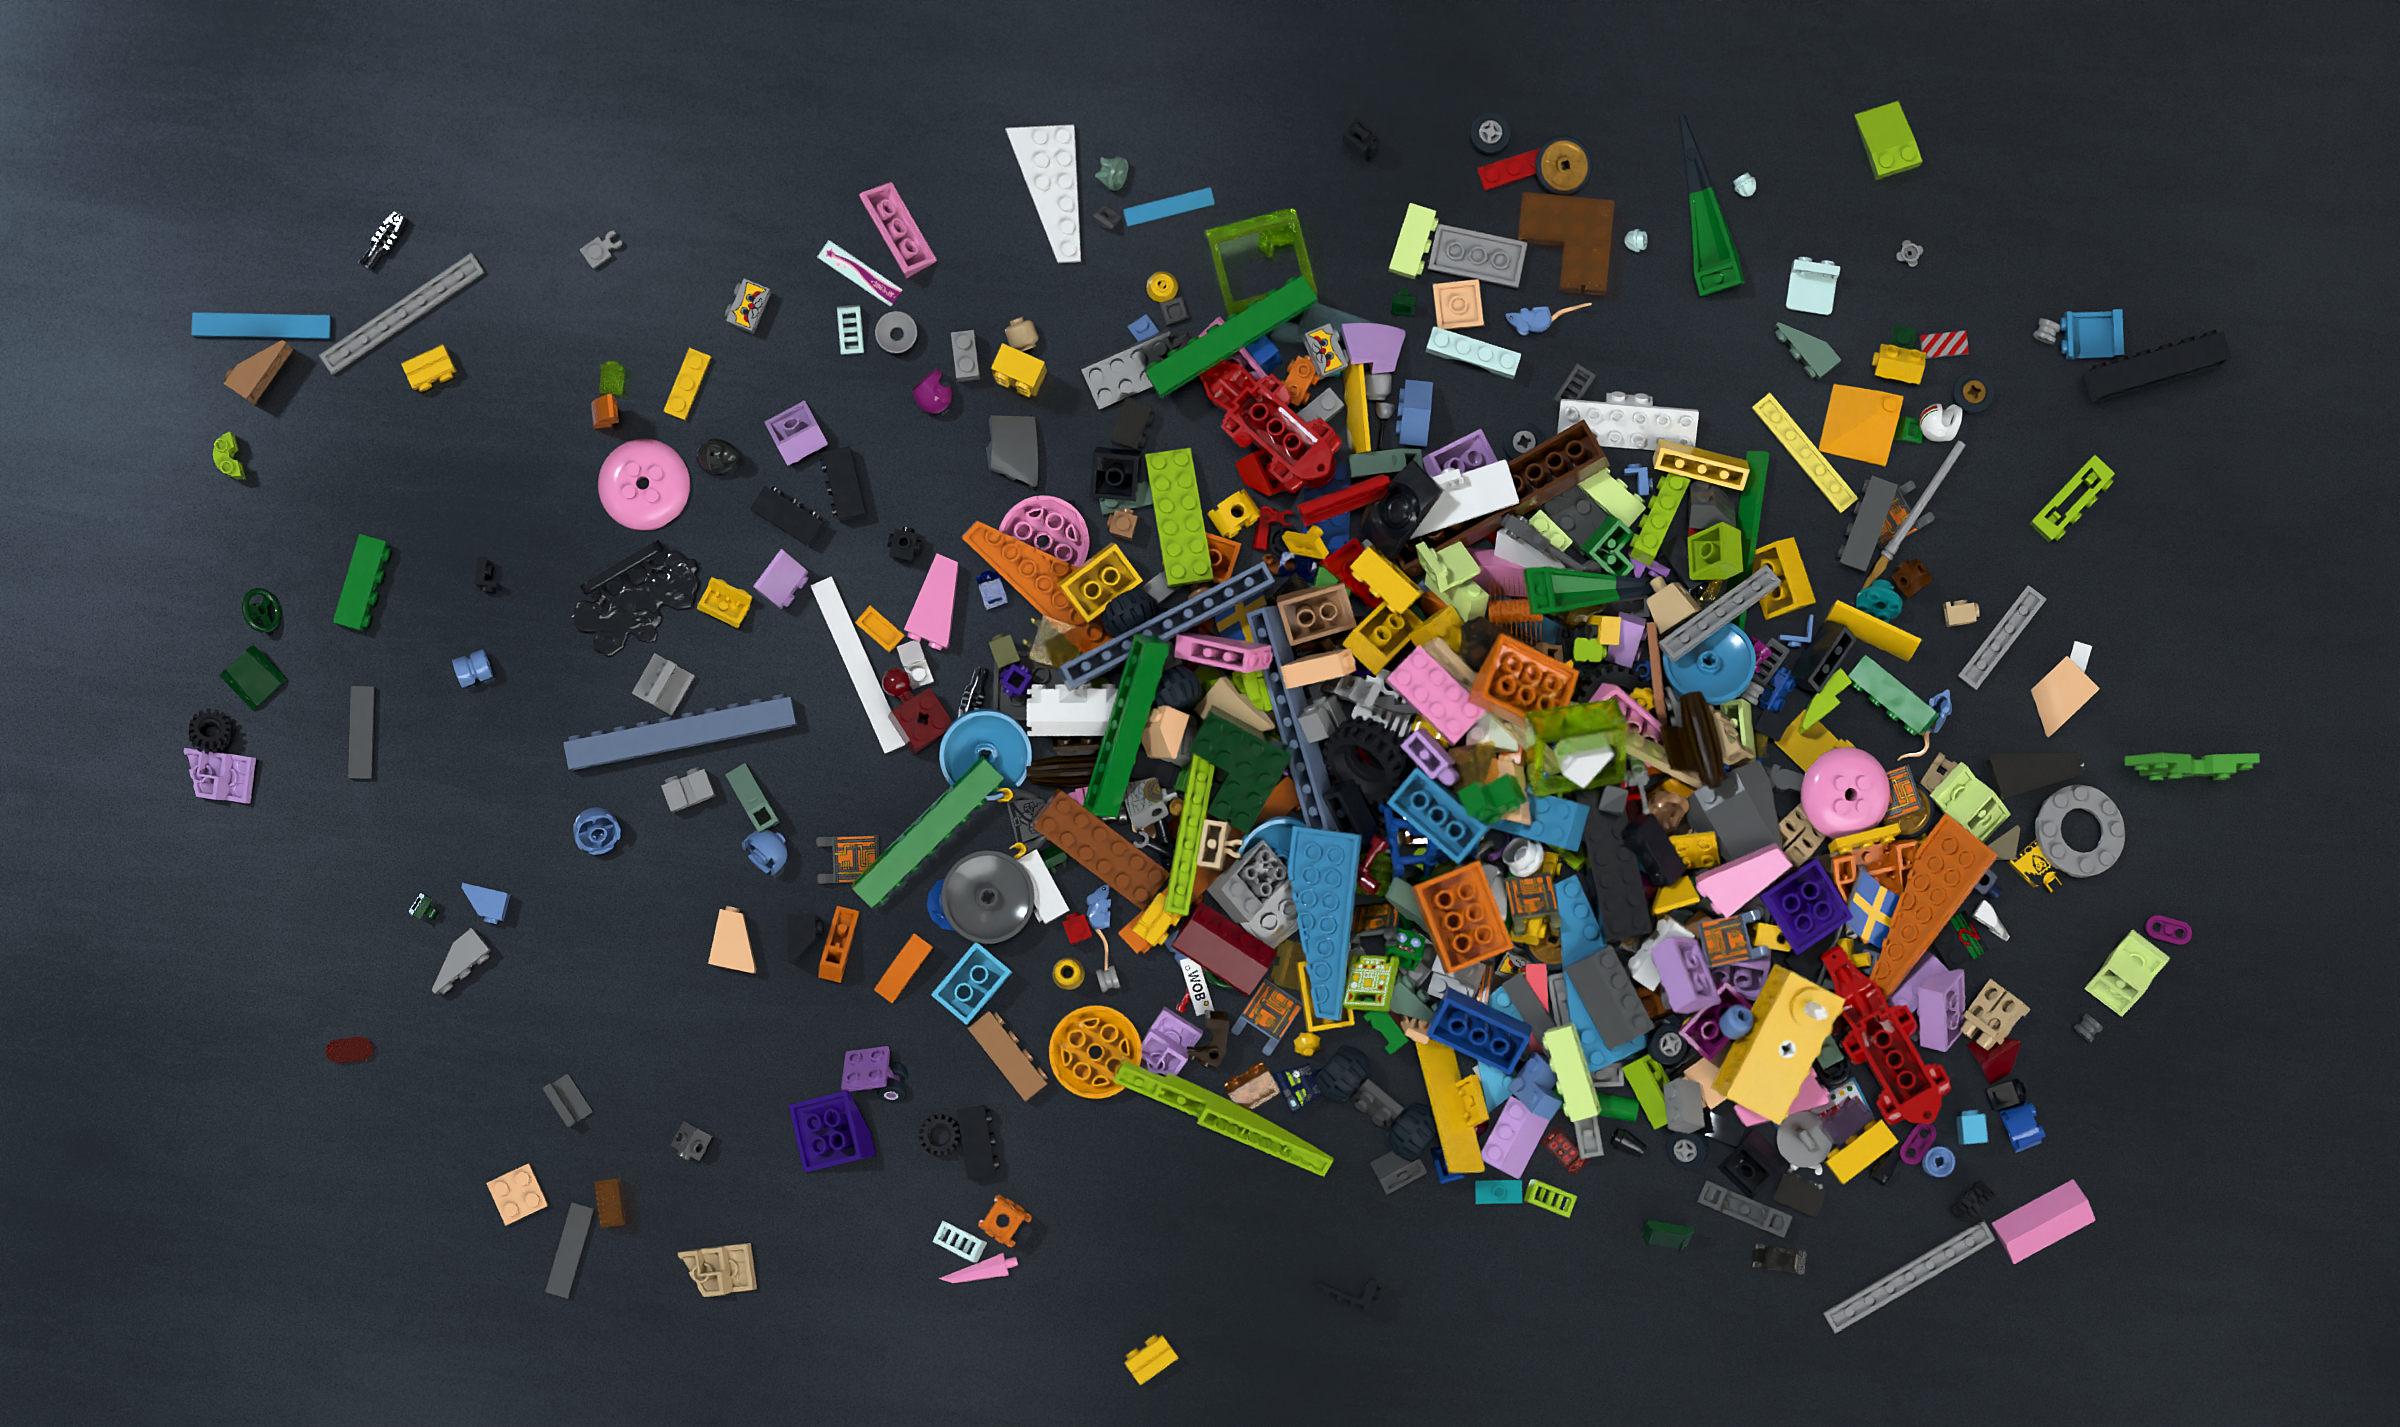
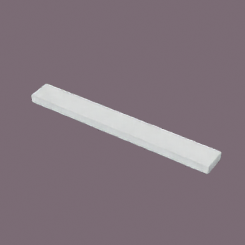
[811,576,906,754]

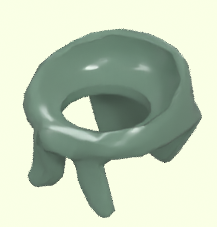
[1095,156,1128,190]

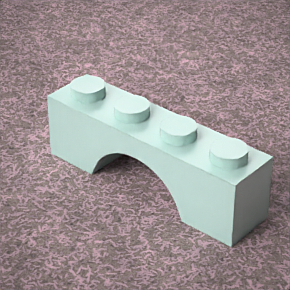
[1426,326,1521,379]

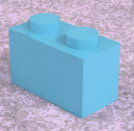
[1956,1110,1988,1144]

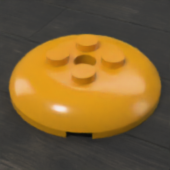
[1049,1006,1142,1099]

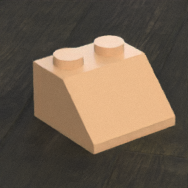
[1142,706,1189,759]

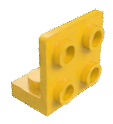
[1669,832,1721,869]

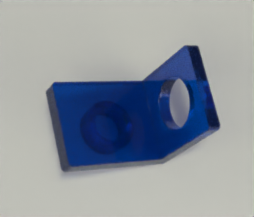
[1278,552,1317,584]

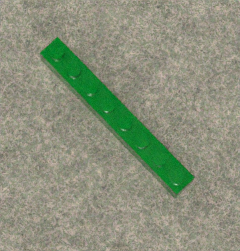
[1145,275,1318,399]
[1083,634,1169,817]
[851,755,1004,908]

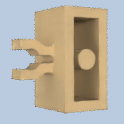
[1197,819,1244,871]

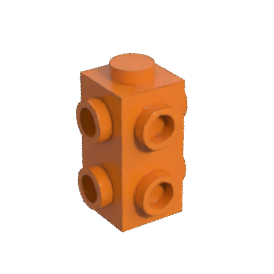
[1281,355,1319,410]

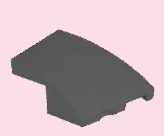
[986,415,1038,489]

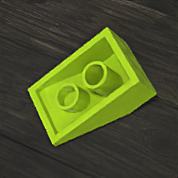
[1854,101,1922,180]

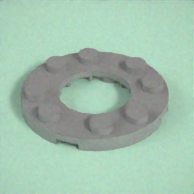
[2035,785,2125,877]

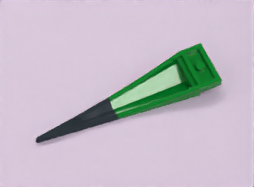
[1680,114,1745,296]
[1523,566,1684,615]

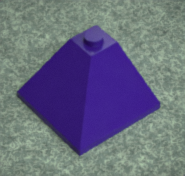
[1759,858,1854,955]
[789,1090,876,1173]

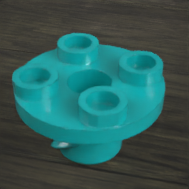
[1856,579,1903,623]

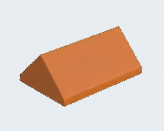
[1161,532,1241,584]

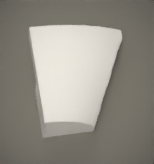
[1972,900,2010,941]

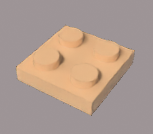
[1433,279,1484,330]
[486,1163,549,1225]

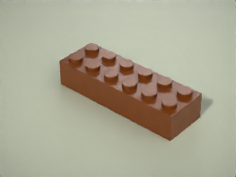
[1030,788,1170,910]

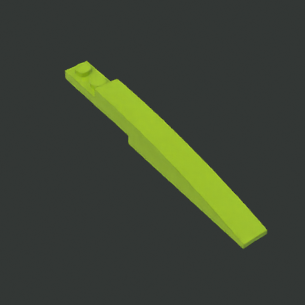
[1113,1060,1334,1177]

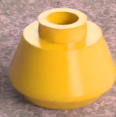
[1147,271,1178,303]

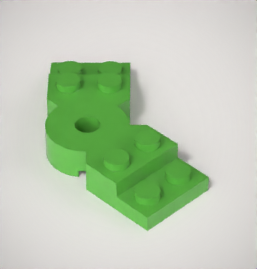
[2125,753,2260,780]

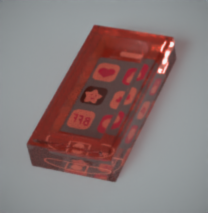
[1541,1126,1590,1176]

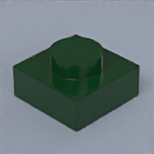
[1890,325,1916,350]

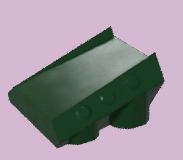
[220,645,287,711]
[1642,1220,1694,1252]

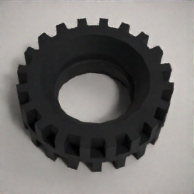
[1570,663,1656,754]
[1322,715,1414,804]

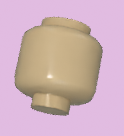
[1005,317,1038,352]

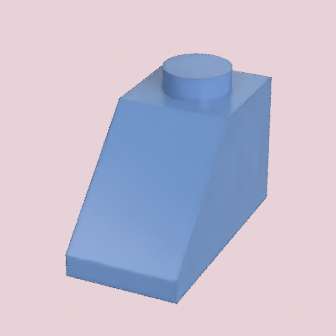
[461,883,510,924]

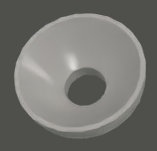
[875,311,917,353]

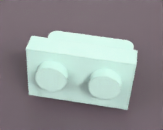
[1786,257,1840,315]

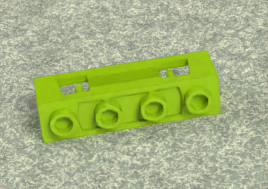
[2029,455,2115,542]

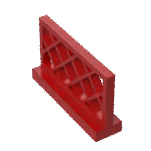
[1297,474,1390,528]

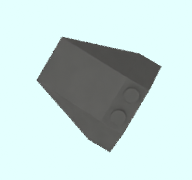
[1684,760,1783,862]

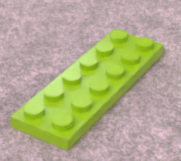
[1145,448,1214,588]

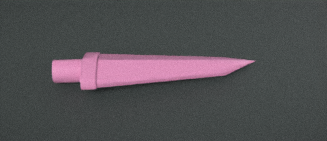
[938,1253,1018,1283]

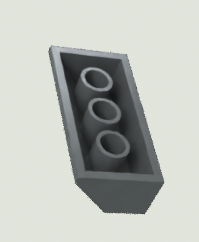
[1565,945,1655,1050]

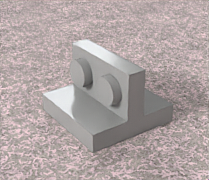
[632,653,695,716]

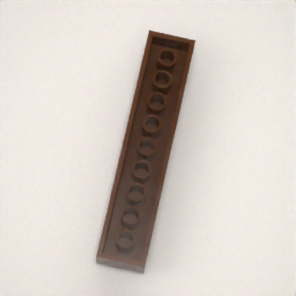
[1396,419,1610,579]

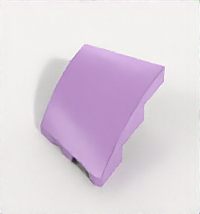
[1341,323,1405,374]
[184,748,256,803]
[1140,1007,1204,1076]

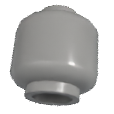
[1364,369,1392,400]

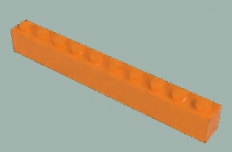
[1118,776,1301,954]

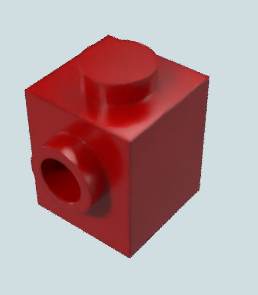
[1063,912,1093,945]

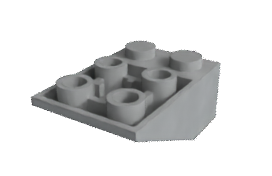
[1207,840,1289,923]

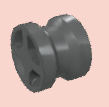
[2073,1014,2103,1043]

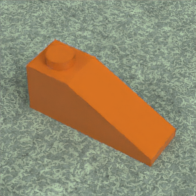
[818,906,859,983]

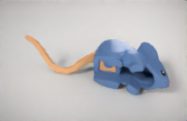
[1506,303,1592,335]
[1897,689,1952,761]
[1086,884,1111,971]

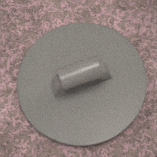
[1777,1112,1832,1167]

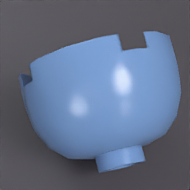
[573,807,620,855]
[742,830,787,876]

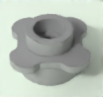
[1896,240,1923,267]

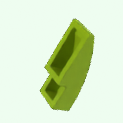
[1798,668,1852,735]

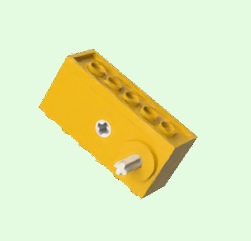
[1710,964,1845,1125]

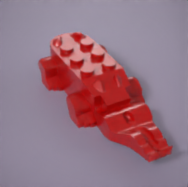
[1198,360,1342,493]
[1821,946,1951,1125]

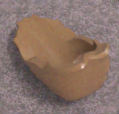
[1648,791,1689,838]

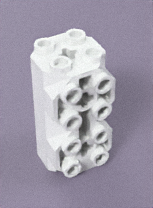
[1027,684,1118,736]

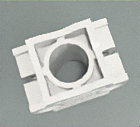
[1351,669,1416,740]

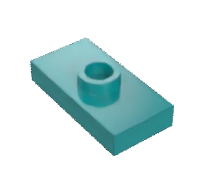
[1475,1180,1522,1204]

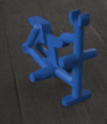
[1378,803,1480,880]

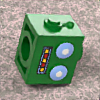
[1384,927,1426,971]

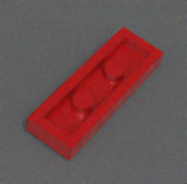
[1477,148,1540,191]

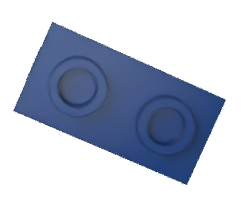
[1758,667,1796,714]

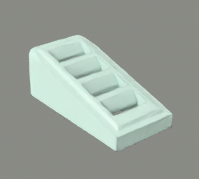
[837,305,864,354]
[933,1221,987,1263]

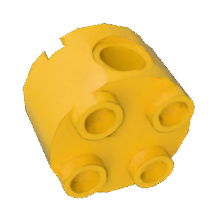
[1207,488,1260,540]

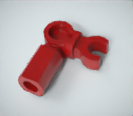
[1252,506,1294,551]

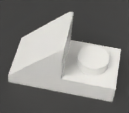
[897,640,934,690]

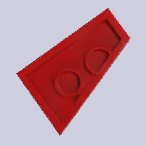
[1318,538,1385,609]

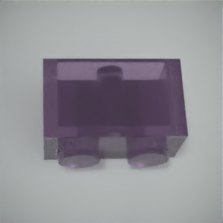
[1818,1095,1874,1148]

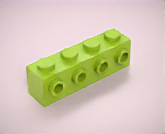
[1629,472,1690,566]

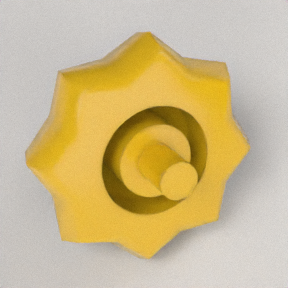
[1629,688,1655,713]
[1293,1032,1322,1057]

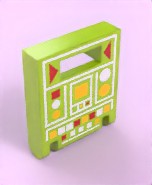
[1342,954,1399,1011]

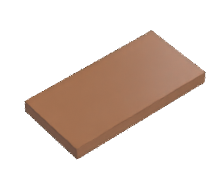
[1647,622,1668,725]

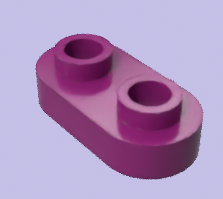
[2145,915,2192,945]
[1899,1123,1936,1164]

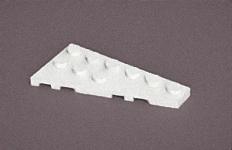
[1005,125,1081,263]

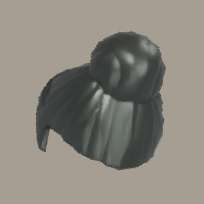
[696,438,740,474]

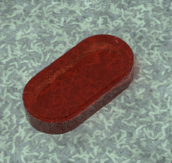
[326,1037,373,1063]

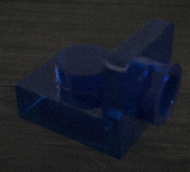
[976,570,1008,610]

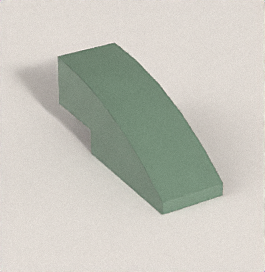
[1385,877,1428,932]

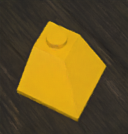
[1648,875,1700,915]

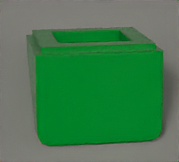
[1893,416,1923,444]

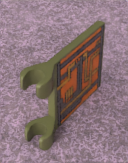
[1504,872,1562,937]

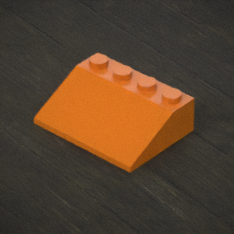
[1468,633,1579,739]
[1410,861,1514,974]

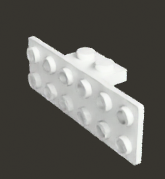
[1557,392,1699,450]
[1375,460,1519,540]

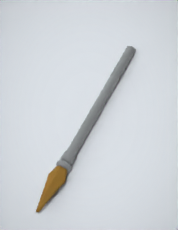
[1862,440,1966,590]

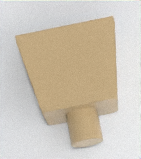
[1647,576,1703,634]

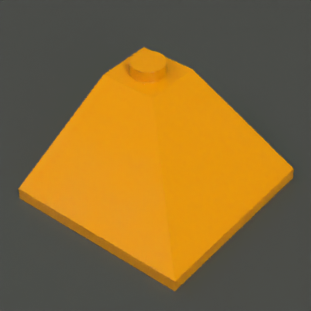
[1818,384,1903,467]

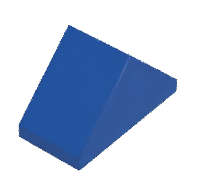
[1430,1146,1464,1184]

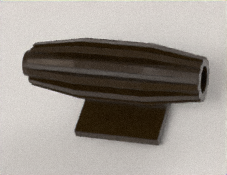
[1660,691,1725,789]
[1026,736,1100,787]

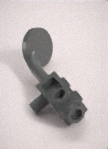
[1500,513,1602,574]

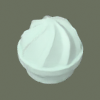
[1733,173,1756,196]
[1625,229,1647,252]

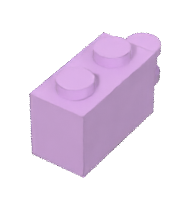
[1605,611,1647,668]
[1401,728,1460,785]

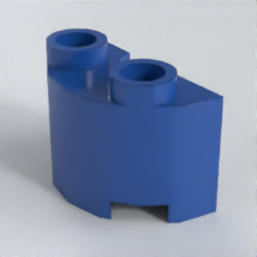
[1998,1100,2045,1153]

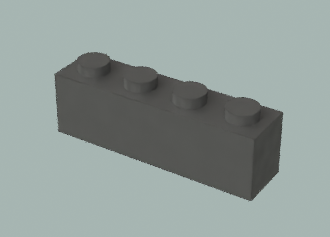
[1837,475,1898,573]

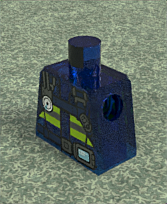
[1273,1064,1323,1114]

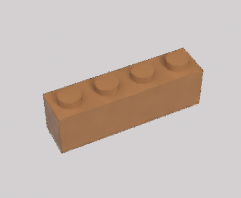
[968,1011,1048,1101]

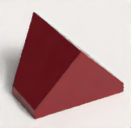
[1967,1037,2021,1085]

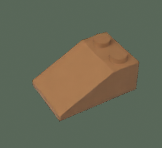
[224,340,293,405]
[1277,582,1357,646]

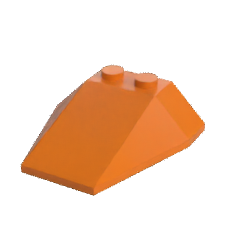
[1831,839,1918,944]

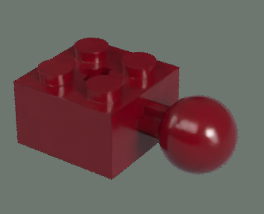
[882,668,952,755]

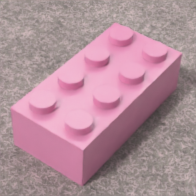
[1385,645,1487,746]

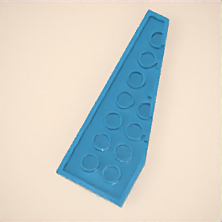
[1288,826,1362,1020]
[1553,875,1648,1074]

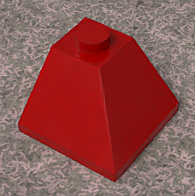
[1235,450,1286,496]

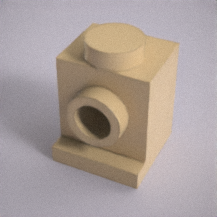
[1943,600,1979,627]

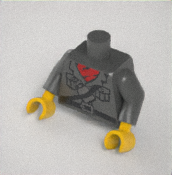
[997,788,1048,859]

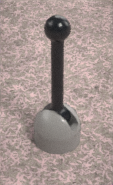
[1375,402,1395,451]

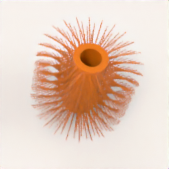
[1488,576,1543,645]

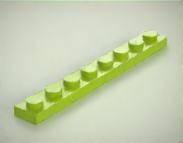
[1164,730,1215,916]

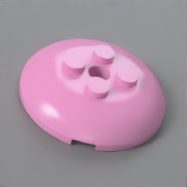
[598,439,690,531]
[998,495,1089,567]
[1801,747,1890,839]

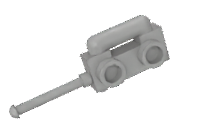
[1616,751,1650,814]

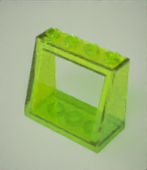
[1204,207,1317,316]
[1525,698,1628,796]

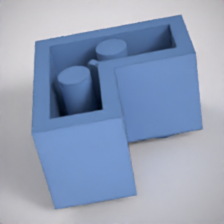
[1396,380,1433,447]
[1508,1051,1563,1120]

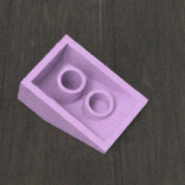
[1422,429,1498,477]
[754,549,809,609]

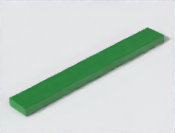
[1727,451,1769,631]

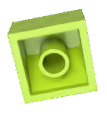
[1688,521,1743,580]

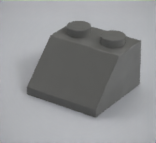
[1688,480,1736,529]

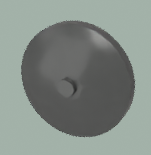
[941,851,1034,944]

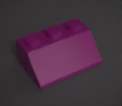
[1678,980,1753,1062]

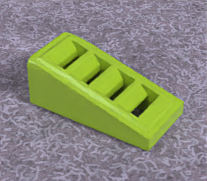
[1523,1179,1577,1218]

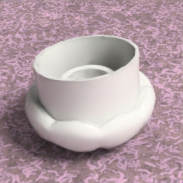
[1502,837,1544,877]

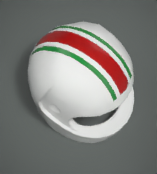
[1919,404,1962,442]

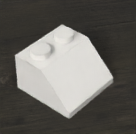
[1466,712,1519,753]
[1553,729,1614,788]

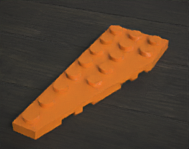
[961,520,1114,654]
[1869,813,1999,1002]

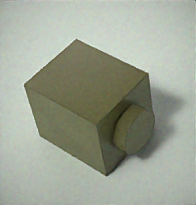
[989,633,1021,672]

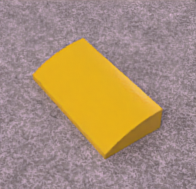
[1342,362,1371,455]
[1824,600,1922,662]

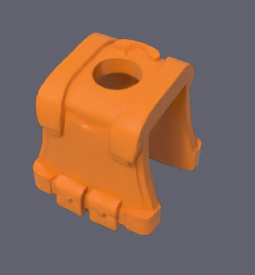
[978,1195,1032,1247]

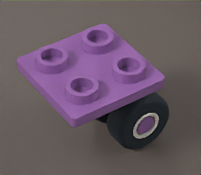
[841,1046,907,1103]

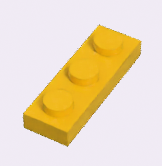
[663,348,711,421]
[1828,823,1901,855]

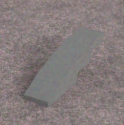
[1319,674,1382,708]

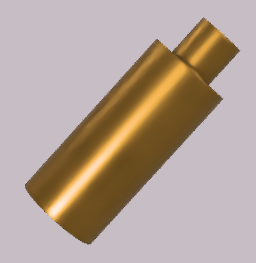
[1167,796,1184,816]

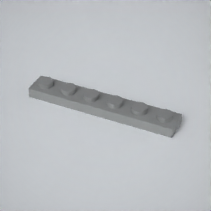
[1659,565,1781,663]

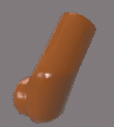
[1262,554,1295,576]

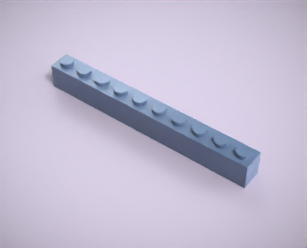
[1058,561,1275,691]
[1246,605,1338,831]
[563,694,797,771]

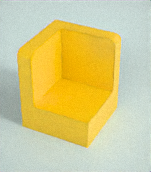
[1588,615,1621,645]

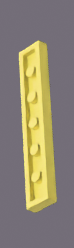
[1752,393,1859,514]

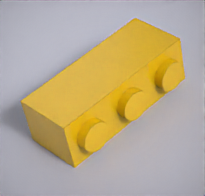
[1824,1119,1899,1184]

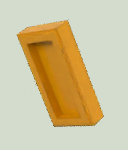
[855,606,905,653]

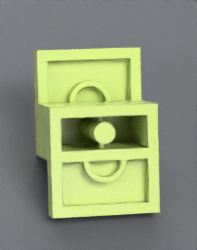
[1930,762,2011,843]
[2085,930,2170,1017]

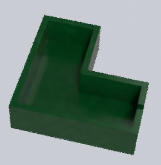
[1188,705,1294,834]

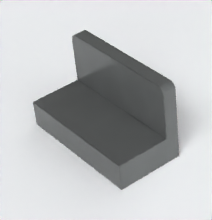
[542,1074,592,1127]
[1370,1151,1427,1194]

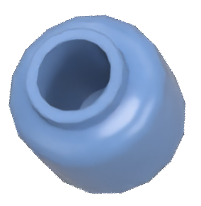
[1720,1005,1754,1040]

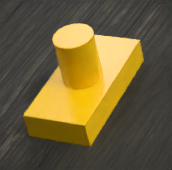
[1282,525,1329,559]
[1837,938,1872,969]

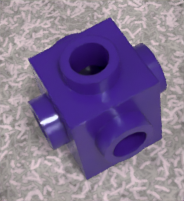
[1000,664,1034,698]

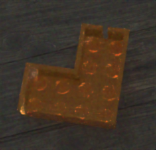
[1517,192,1614,295]

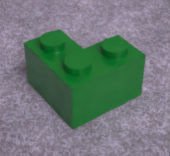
[1579,515,1634,577]
[1458,773,1527,824]

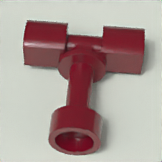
[1357,834,1390,895]

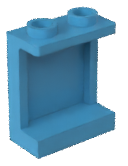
[2060,309,2124,360]

